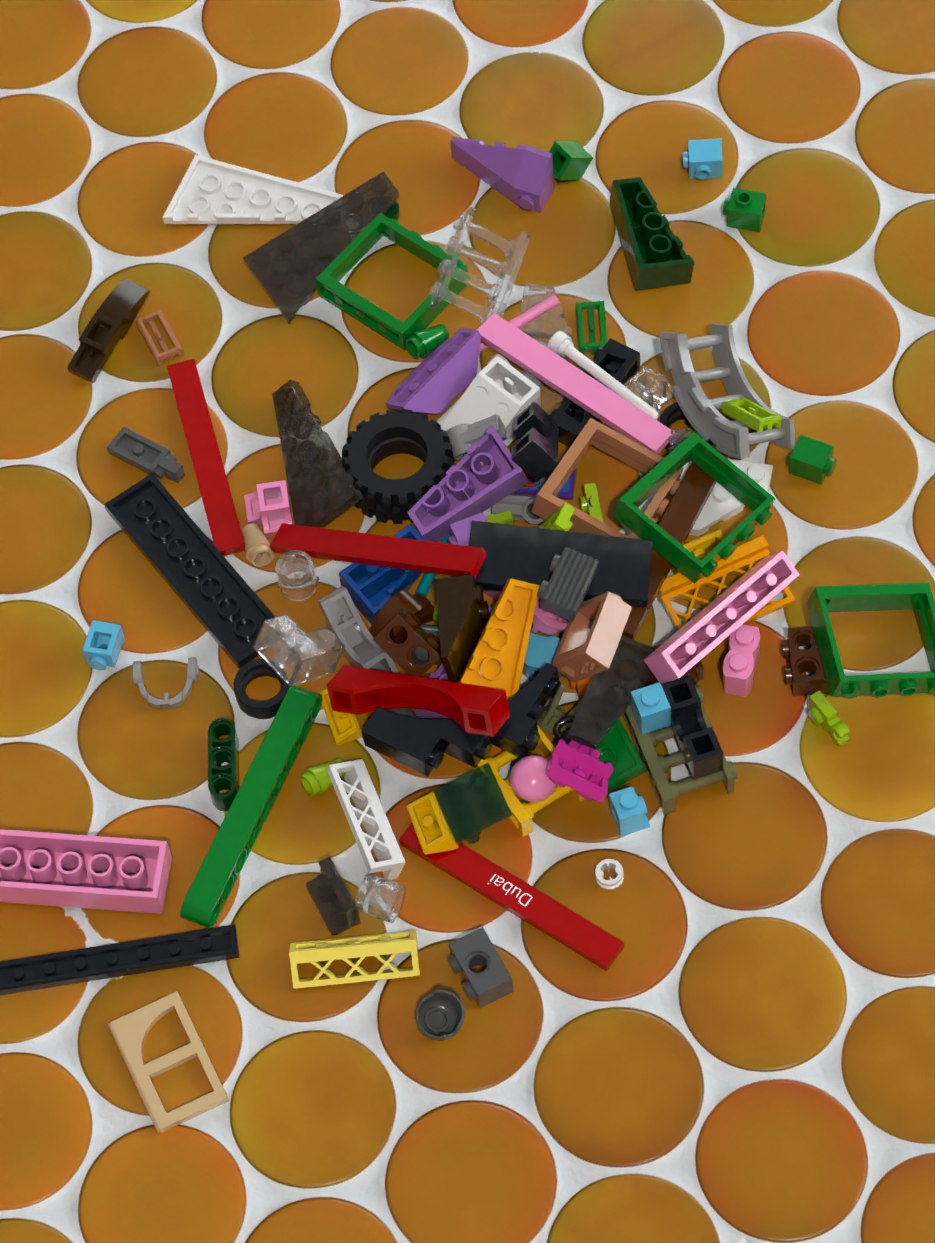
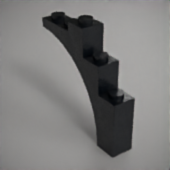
[361,663,561,777]

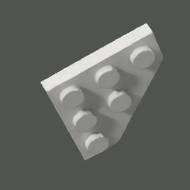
[680,458,773,536]

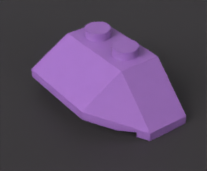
[386,328,481,414]

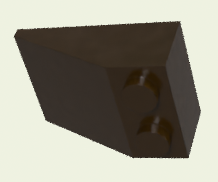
[436,574,490,683]

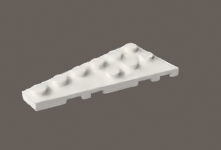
[162,155,349,224]

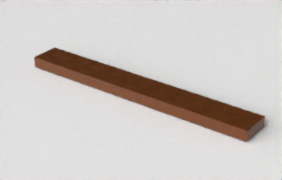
[621,450,728,641]

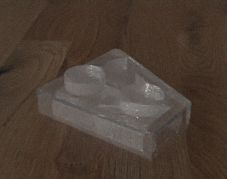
[519,284,572,339]

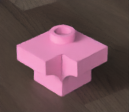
[244,480,293,538]

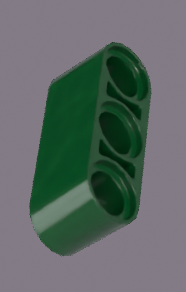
[208,718,240,811]

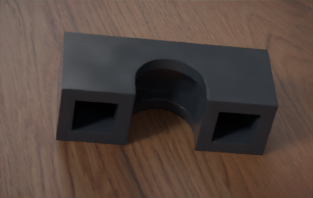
[512,401,559,482]
[661,675,723,780]

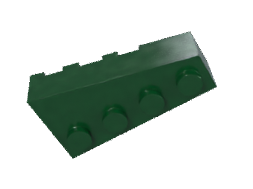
[609,177,695,290]

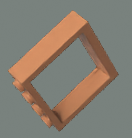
[531,418,683,539]

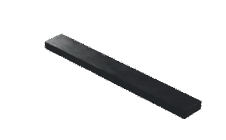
[0,925,240,995]

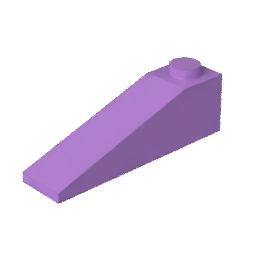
[451,137,555,213]

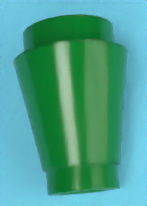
[405,324,449,359]

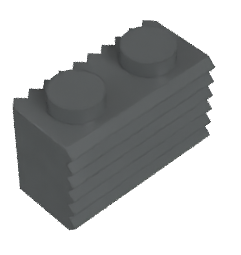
[537,547,599,622]

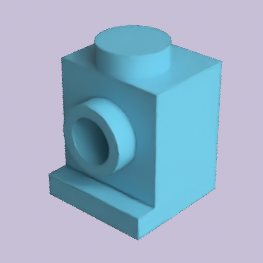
[82,620,126,670]
[609,786,650,837]

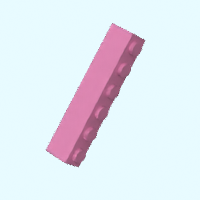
[644,550,800,685]

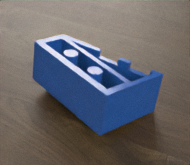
[339,524,426,625]

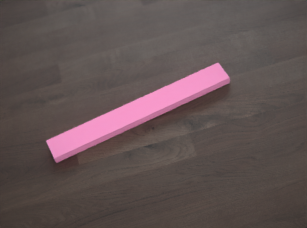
[477,313,674,454]

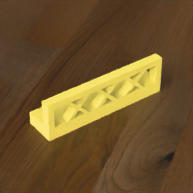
[289,930,420,989]

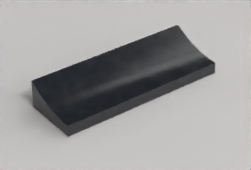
[469,520,653,607]

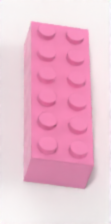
[0,829,172,914]

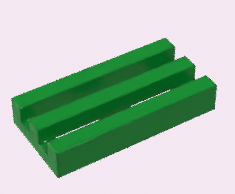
[576,301,607,355]

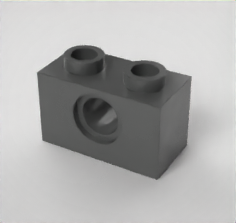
[447,927,514,1008]

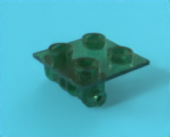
[434,763,512,844]

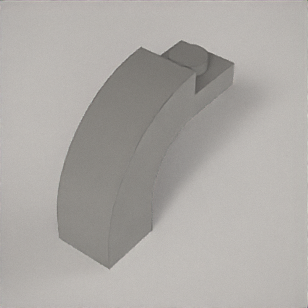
[317,586,400,674]

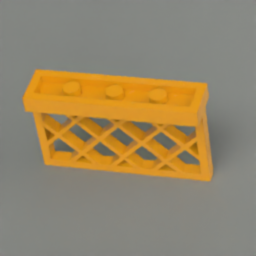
[656,535,796,631]

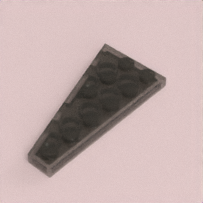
[243,171,400,324]
[272,379,364,528]

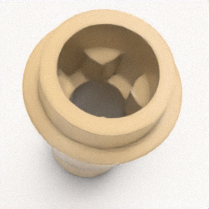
[242,523,274,567]

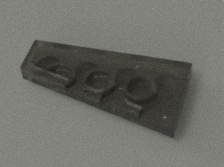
[567,635,656,750]

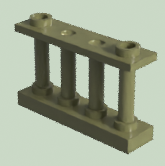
[620,675,737,815]

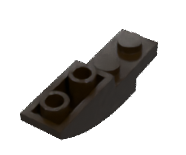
[67,279,150,384]

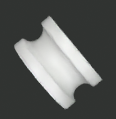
[595,859,624,890]

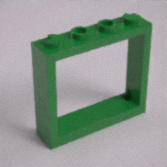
[315,213,469,350]
[613,431,776,584]
[807,583,935,699]

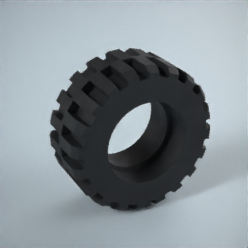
[341,409,455,524]

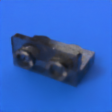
[306,857,361,936]

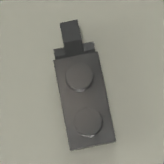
[107,427,185,483]

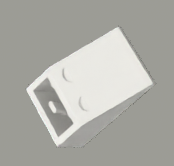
[441,356,541,442]

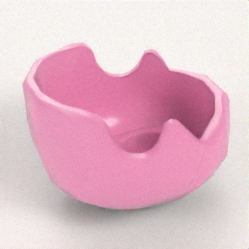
[508,755,557,802]

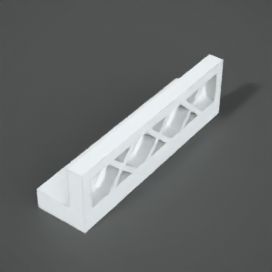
[327,759,405,881]

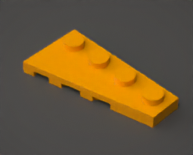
[459,578,540,699]

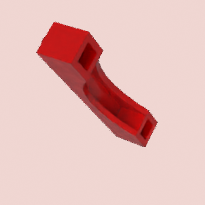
[327,665,510,737]

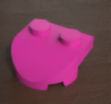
[546,739,614,803]

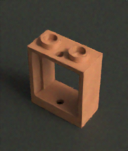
[552,591,632,682]

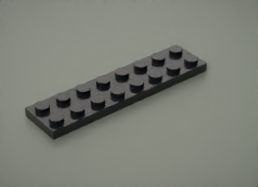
[104,473,288,669]

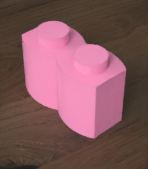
[723,624,760,697]

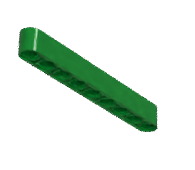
[180,685,322,928]

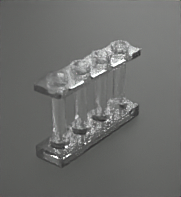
[428,207,531,324]

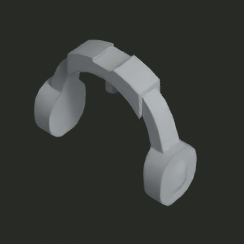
[132,657,199,710]

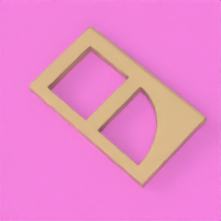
[108,991,229,1133]

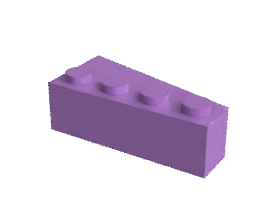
[407,425,529,542]

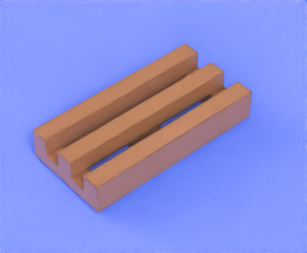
[135,309,184,366]

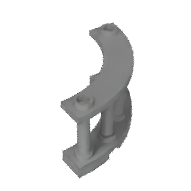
[660,323,795,459]

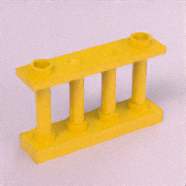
[469,725,585,837]

